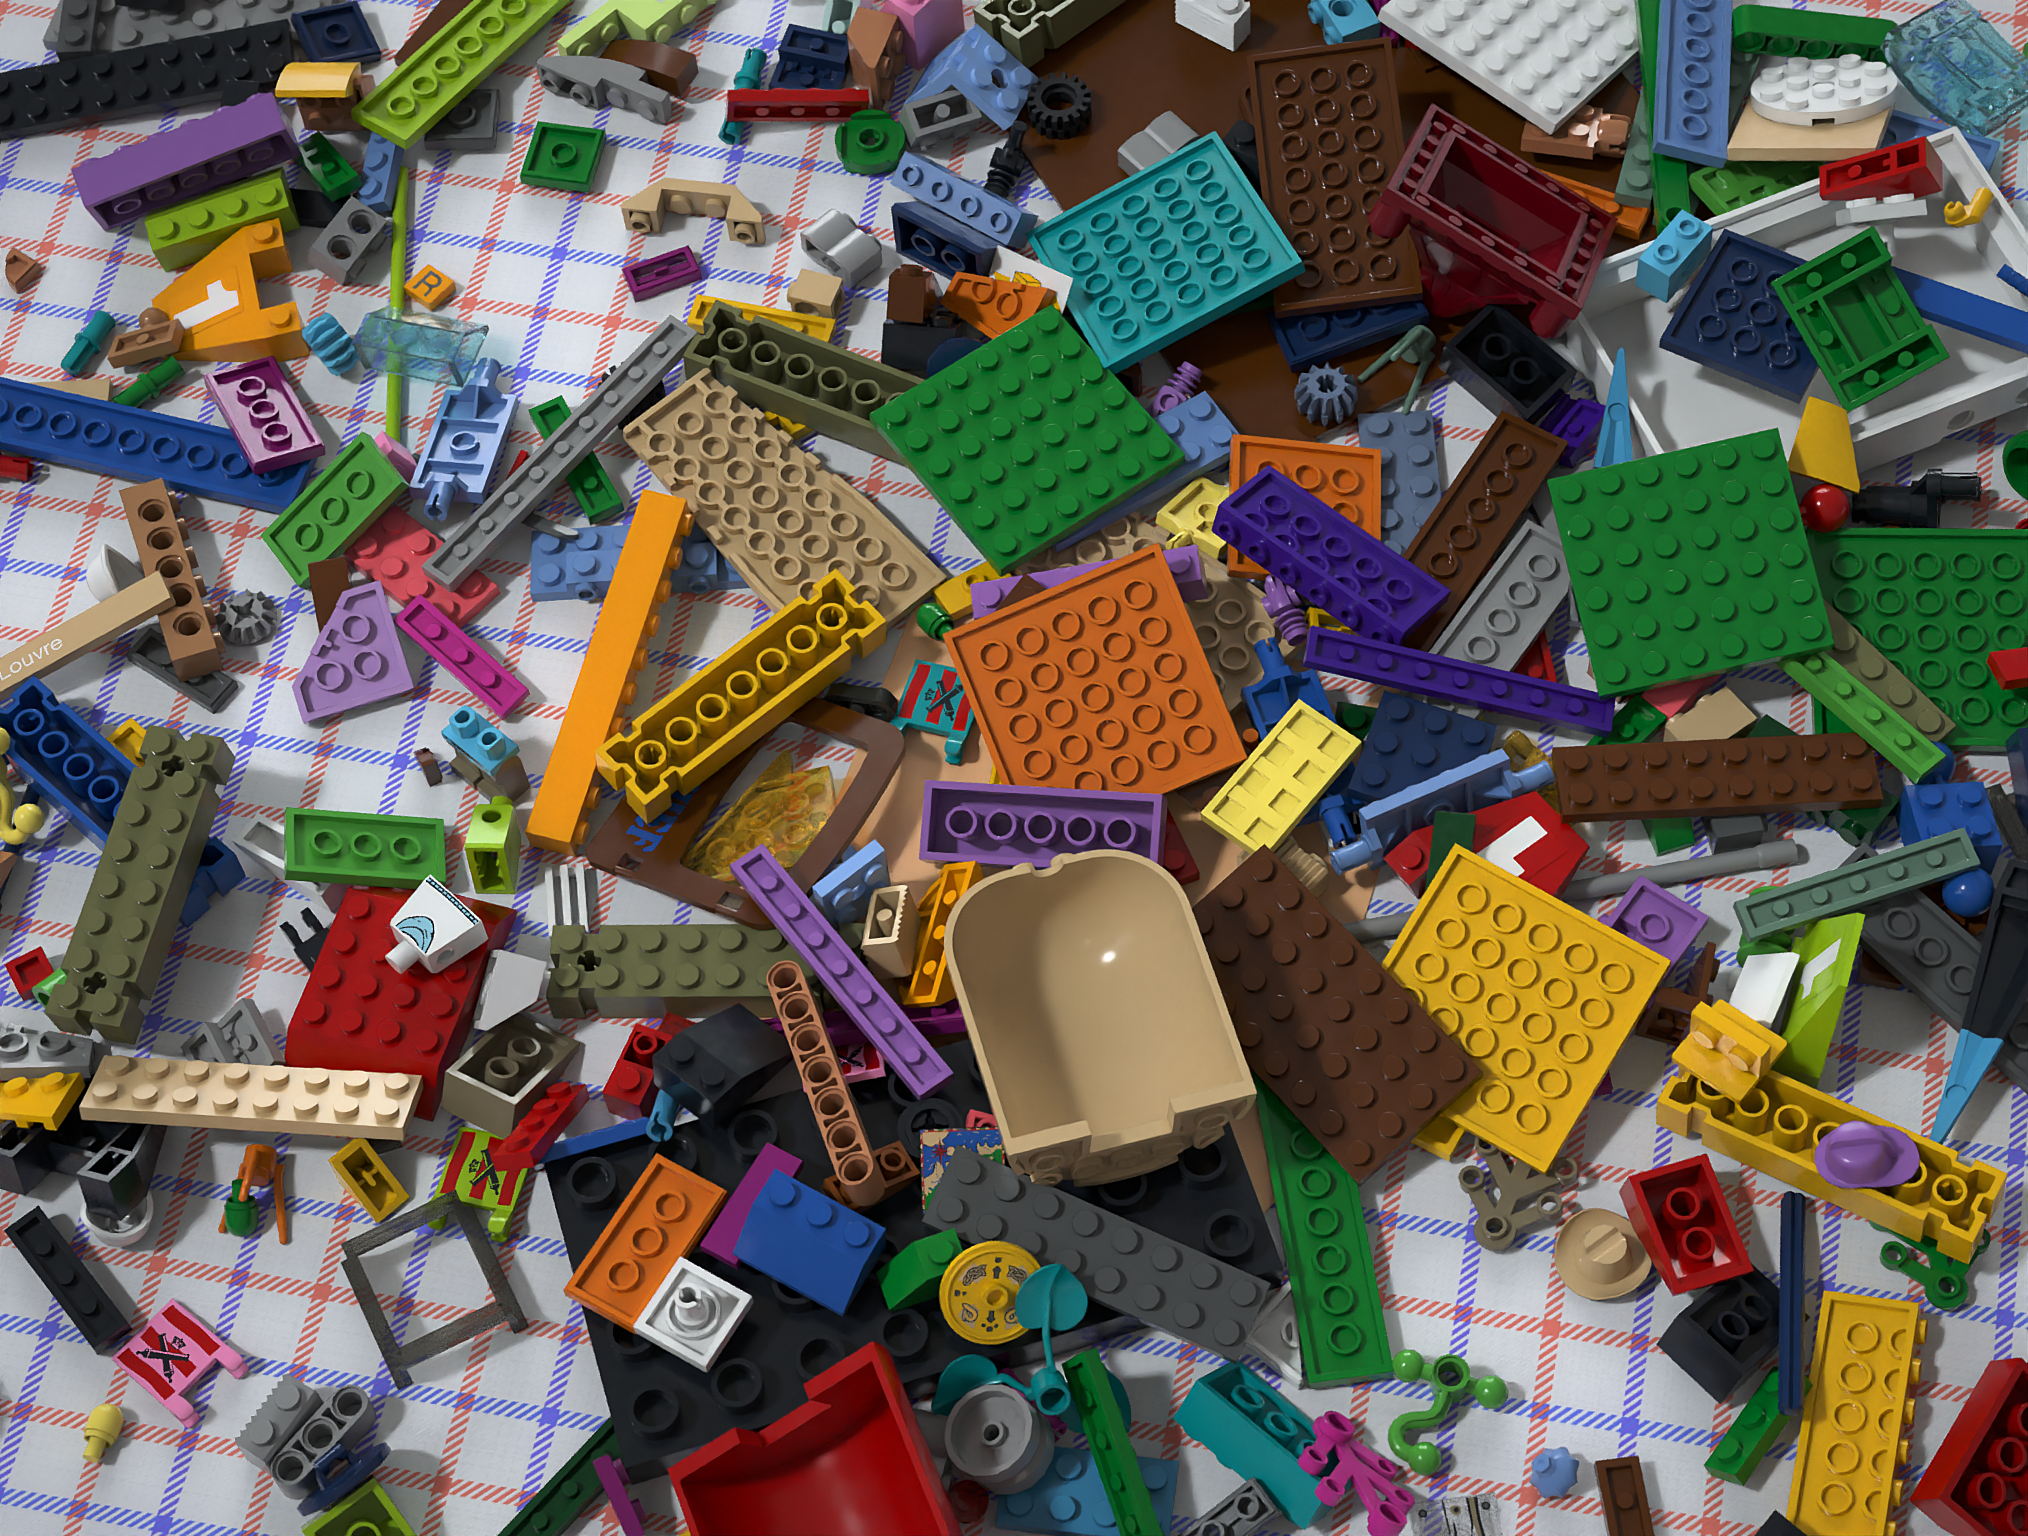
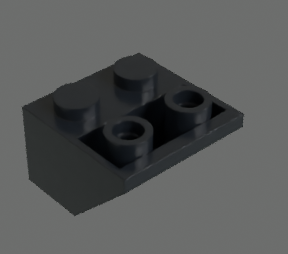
[881,311,967,371]

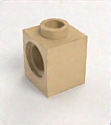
[787,269,846,321]

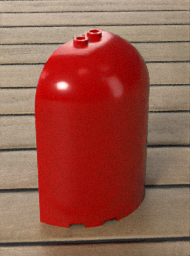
[667,1341,964,1536]

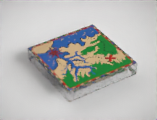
[919,1126,1006,1215]

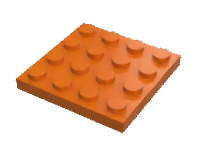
[1227,434,1381,580]

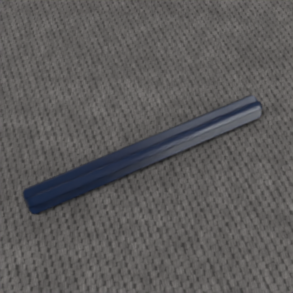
[1778,1191,1806,1417]

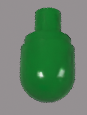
[916,602,955,641]
[224,1179,258,1237]

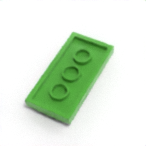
[260,431,409,590]
[284,807,446,889]

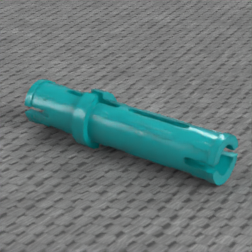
[719,48,768,145]

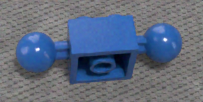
[1895,741,2003,918]

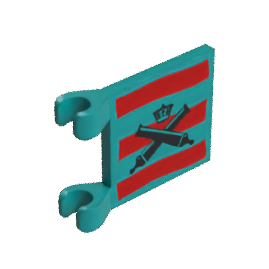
[890,659,975,765]

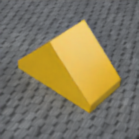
[328,1137,410,1223]

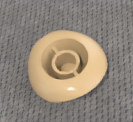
[1554,1208,1652,1300]

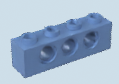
[890,151,1039,249]

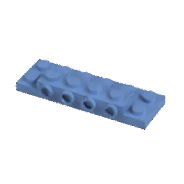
[530,522,750,602]

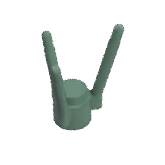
[1358,325,1436,415]

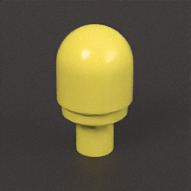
[83,1403,124,1463]

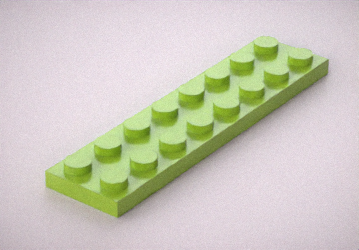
[351,0,571,150]

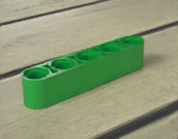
[1731,4,1902,67]

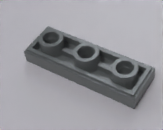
[1178,1477,1282,1536]

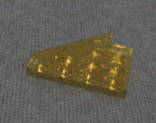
[683,750,843,887]

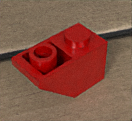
[602,1023,674,1120]

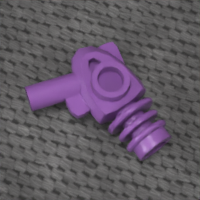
[1145,361,1203,418]
[1261,574,1309,646]

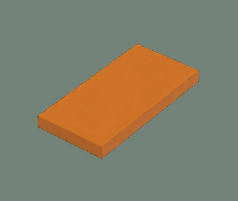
[563,1153,729,1335]

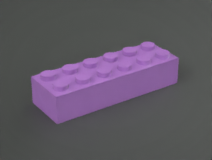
[71,92,302,231]
[919,780,1168,870]

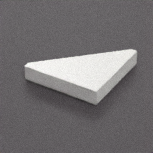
[1244,1280,1303,1390]

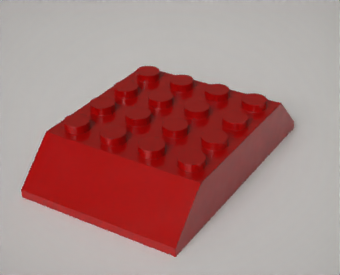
[283,885,517,1122]

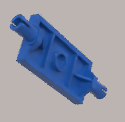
[1240,637,1368,850]

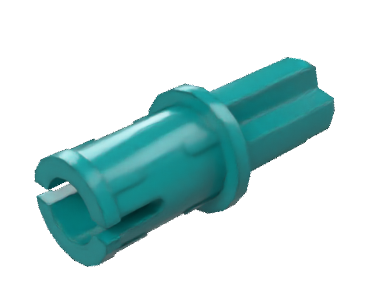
[60,310,116,376]

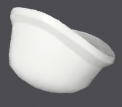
[86,544,145,602]
[80,1189,154,1247]

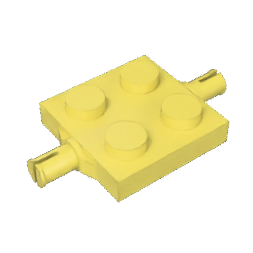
[1155,475,1229,560]

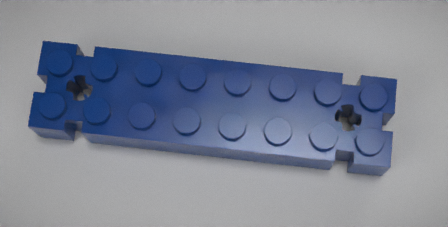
[0,675,246,929]

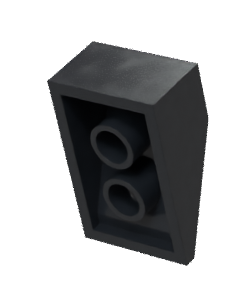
[652,1003,794,1131]
[1656,1263,1810,1404]

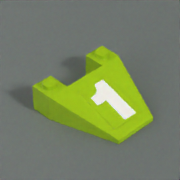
[1770,913,1865,1089]

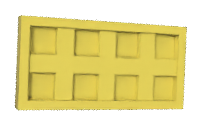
[1200,699,1362,855]

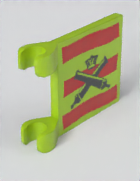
[425,1126,530,1243]

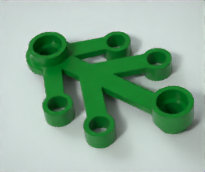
[1869,1220,1991,1310]

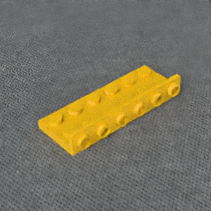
[1786,1290,1928,1536]

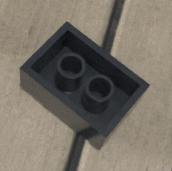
[1438,304,1578,425]

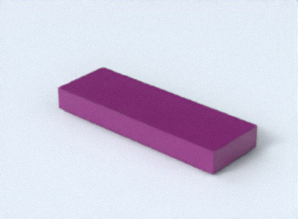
[700,1142,804,1270]

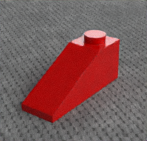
[1819,136,1943,201]

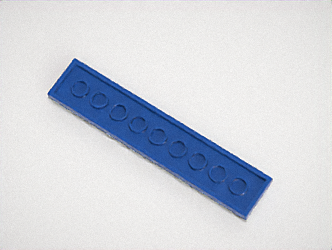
[0,377,318,514]

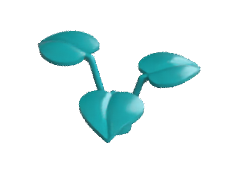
[931,1263,1131,1434]

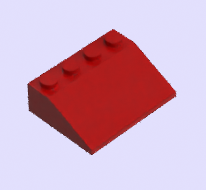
[1909,1357,2028,1536]

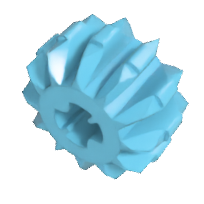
[302,312,361,376]

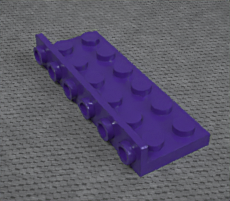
[1212,465,1451,646]

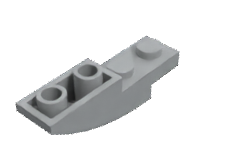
[536,56,673,125]

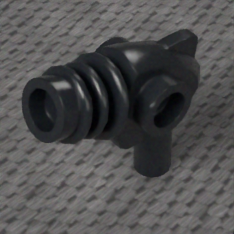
[984,121,1027,198]

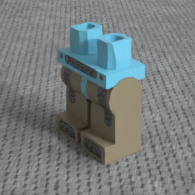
[441,705,530,803]

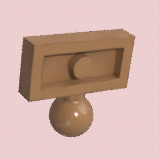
[107,307,185,369]

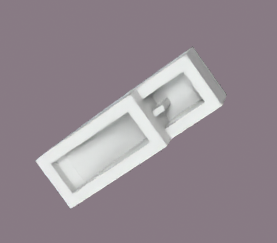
[233,813,351,913]

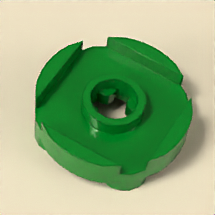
[835,109,906,174]

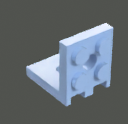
[903,23,1038,131]
[780,839,891,931]

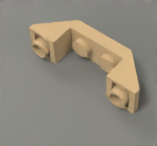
[621,178,766,244]

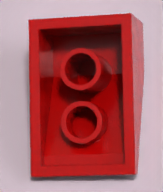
[1619,1153,1754,1297]

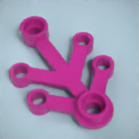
[1298,1411,1415,1536]

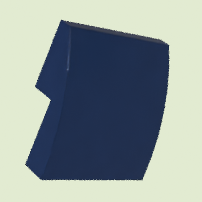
[768,24,850,90]

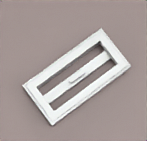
[544,862,590,942]

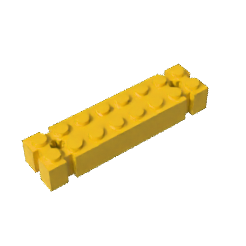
[595,568,887,824]
[1656,1066,2008,1265]

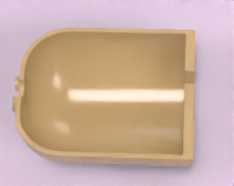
[944,849,1257,1187]

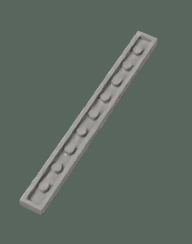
[421,315,698,593]

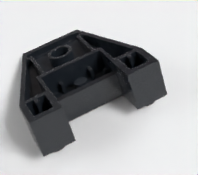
[0,1073,168,1221]

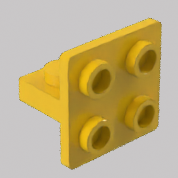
[1672,999,1787,1104]

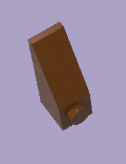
[886,264,943,323]

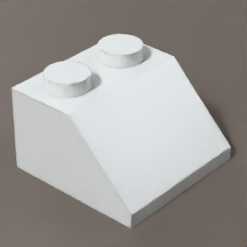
[471,949,551,1031]
[1726,952,1800,1032]

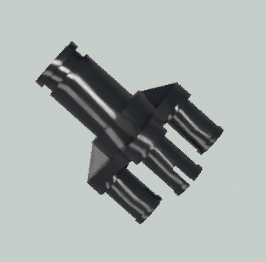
[1851,469,1982,528]

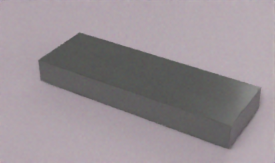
[126,628,238,714]

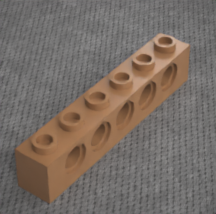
[119,478,226,683]

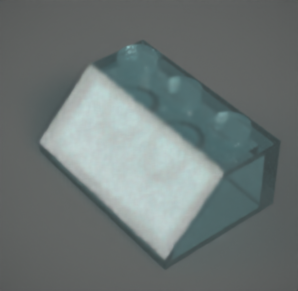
[352,306,489,388]

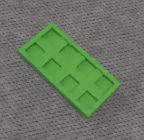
[1688,160,1825,216]

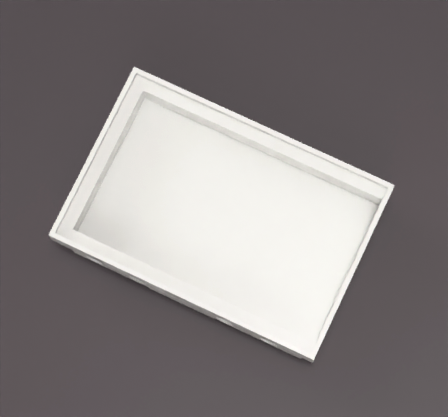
[1565,126,2028,494]

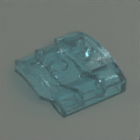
[1881,0,2028,137]

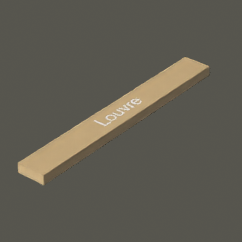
[0,570,176,702]

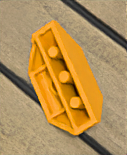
[893,860,984,1008]

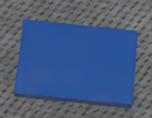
[532,1116,649,1171]

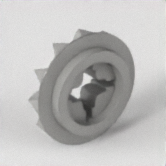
[215,589,277,645]

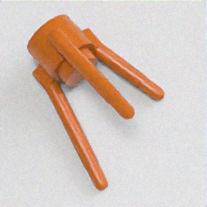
[218,1144,288,1245]

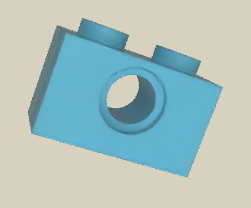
[1308,0,1381,45]
[1636,210,1713,303]

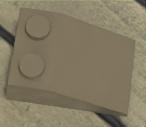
[441,1013,580,1139]

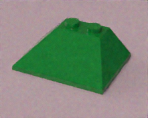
[1771,226,1950,414]

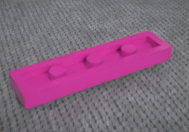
[393,594,530,721]

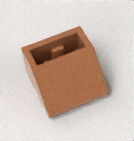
[847,7,906,111]
[295,75,376,131]

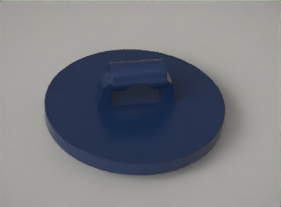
[297,1442,391,1516]

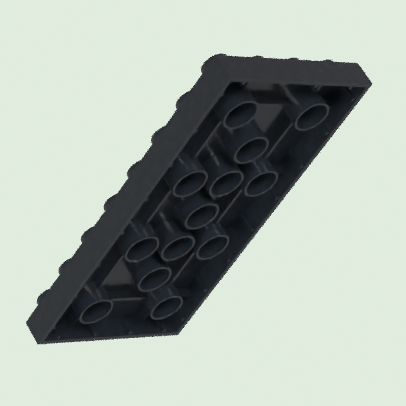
[544,1039,1283,1486]

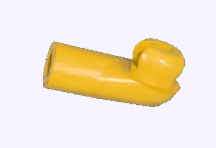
[1943,188,1994,228]

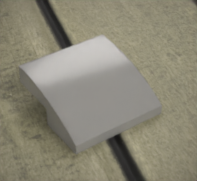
[181,998,286,1066]

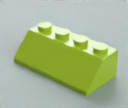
[145,167,301,272]

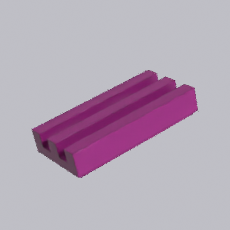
[622,245,702,303]

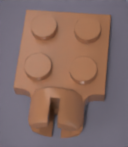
[1520,104,1631,159]

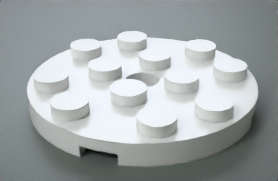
[1751,54,1897,126]

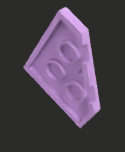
[292,580,415,724]

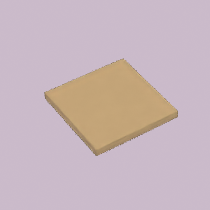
[1727,94,1895,161]

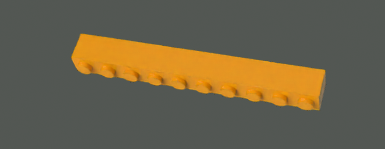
[525,489,694,857]

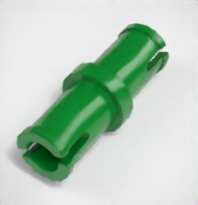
[112,355,185,408]

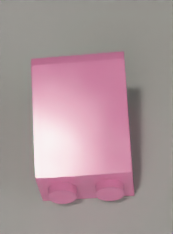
[880,0,965,71]

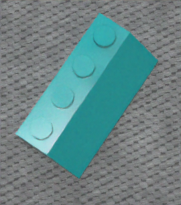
[1173,1360,1361,1530]

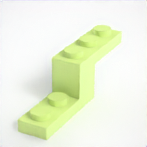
[557,0,718,57]

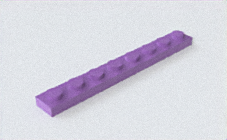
[730,843,954,1100]

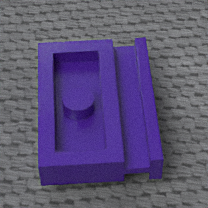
[1538,393,1606,468]

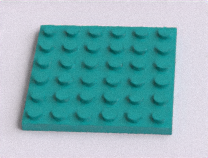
[1025,131,1306,374]

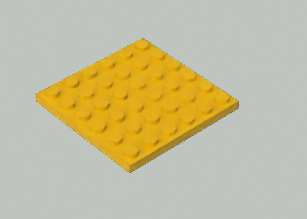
[1381,843,1671,1176]

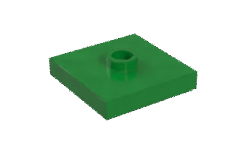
[520,121,607,193]

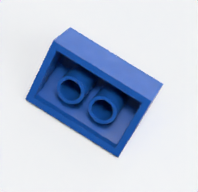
[732,1169,886,1317]

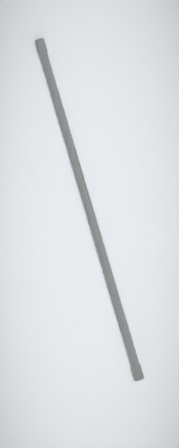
[956,838,1798,998]

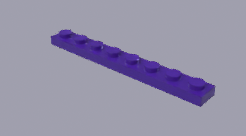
[1302,625,1616,738]

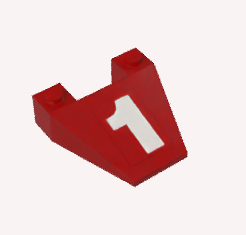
[1383,791,1590,900]

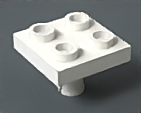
[1836,193,1927,257]
[633,1256,754,1373]

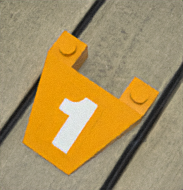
[152,218,310,363]

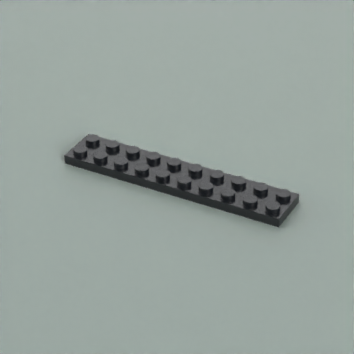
[0,19,295,140]

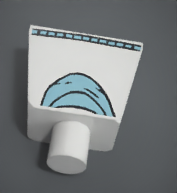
[385,874,488,974]

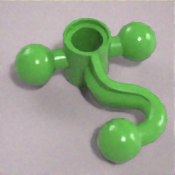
[1387,1349,1509,1476]

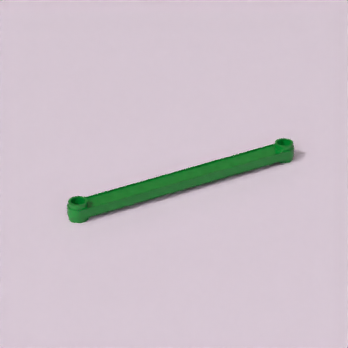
[1634,0,1691,237]

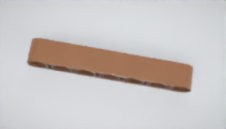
[766,960,885,1206]

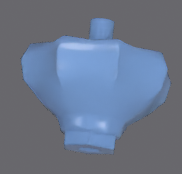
[1529,1447,1579,1498]

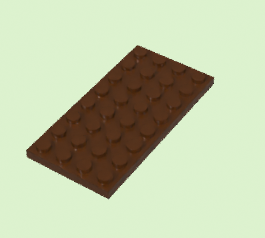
[1247,37,1423,318]
[1192,844,1484,1187]

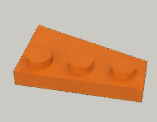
[939,271,1056,339]

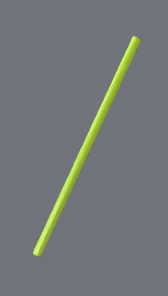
[386,166,408,443]

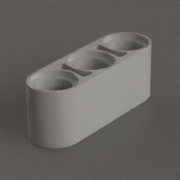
[270,1384,376,1500]

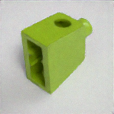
[464,796,521,894]

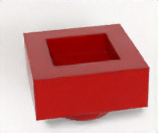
[5,946,54,1002]

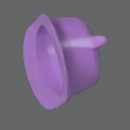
[1814,1121,1919,1188]

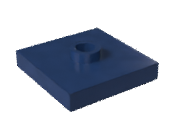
[291,0,382,65]

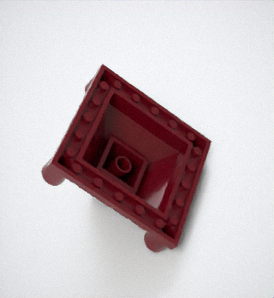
[1368,103,1618,339]

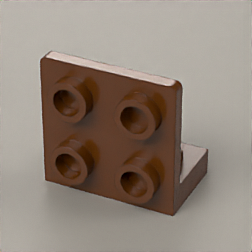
[1635,942,1720,1047]

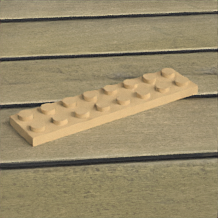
[79,1055,423,1141]

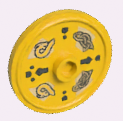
[939,1241,1041,1345]

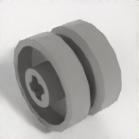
[944,1384,1055,1494]

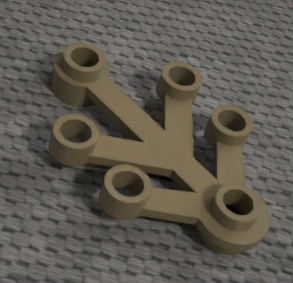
[1459,1137,1579,1252]

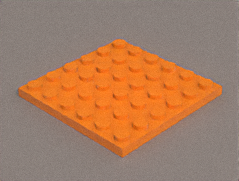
[942,542,1248,796]

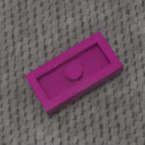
[591,1454,649,1536]

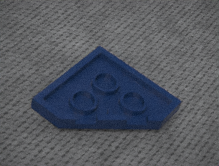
[1347,690,1498,803]

